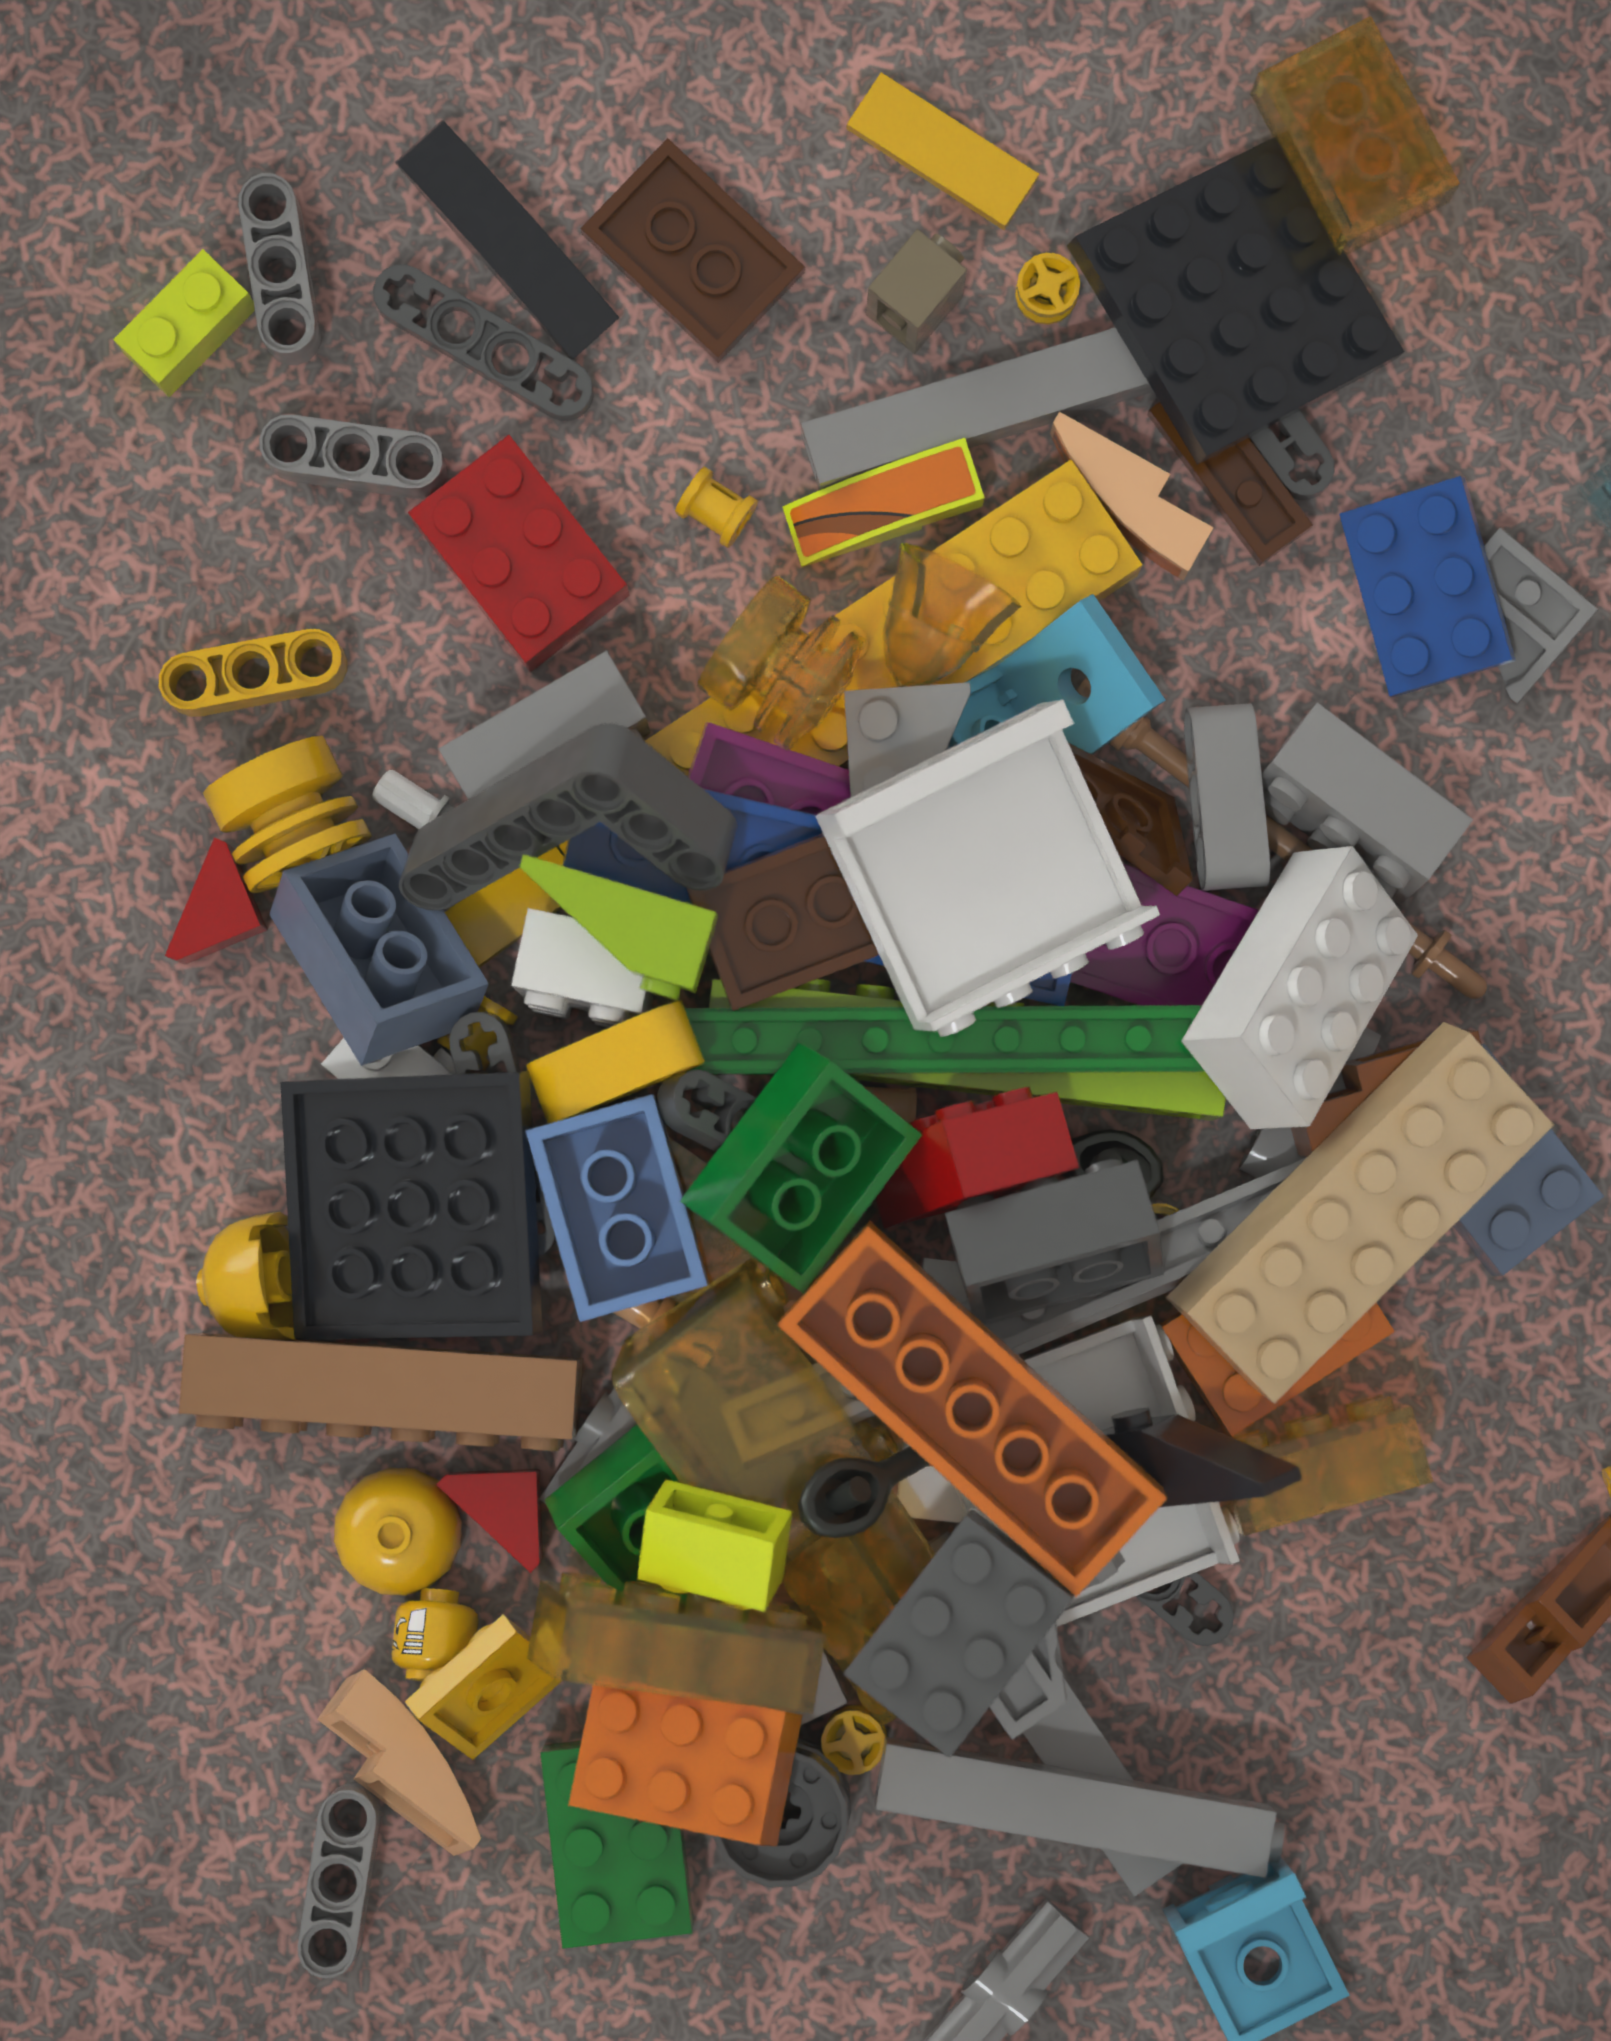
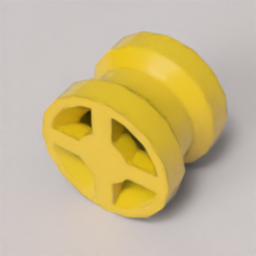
[1015,252,1080,325]
[821,1705,887,1775]

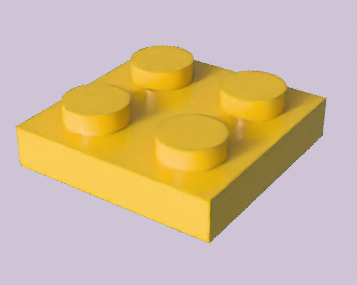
[405,1614,569,1760]

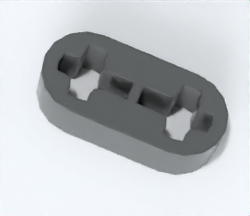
[1249,411,1335,500]

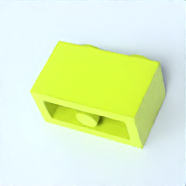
[113,249,255,397]
[638,1479,793,1612]

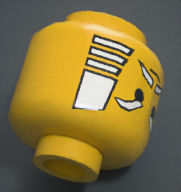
[392,1588,479,1682]

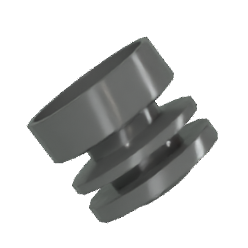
[712,1736,851,1887]

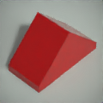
[165,837,267,965]
[436,1469,543,1573]

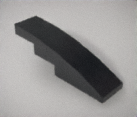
[395,120,619,360]

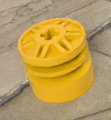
[203,735,372,893]

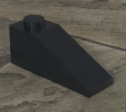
[1102,1408,1302,1507]

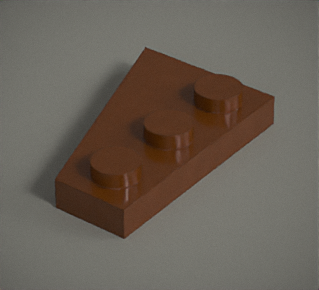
[1068,743,1193,896]

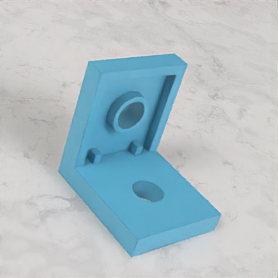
[948,594,1166,755]
[1162,1857,1350,2041]

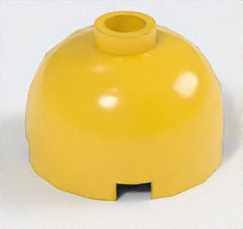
[196,1212,295,1341]
[334,1468,462,1596]

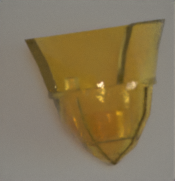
[882,543,1022,687]

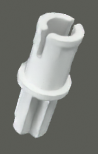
[372,770,454,829]

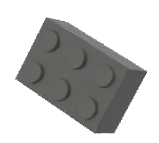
[945,1159,1164,1325]
[843,1509,1074,1758]

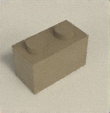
[866,229,967,354]

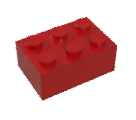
[408,435,630,673]
[875,1086,1079,1229]

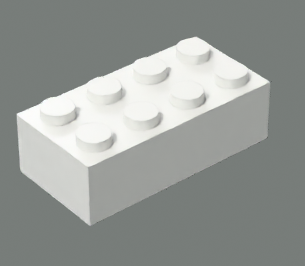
[1182,846,1418,1129]

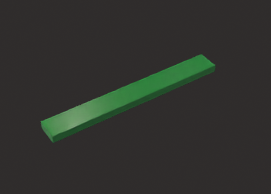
[683,1005,1204,1075]

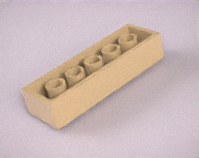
[1166,1022,1554,1404]

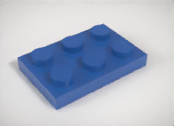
[1339,476,1516,697]

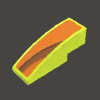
[782,438,985,567]

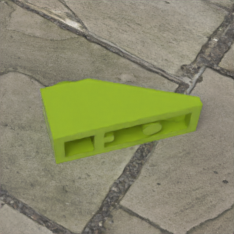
[520,854,719,1000]

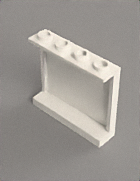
[815,700,1160,1037]
[955,1316,1240,1627]

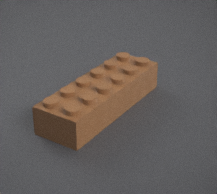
[179,1333,584,1451]

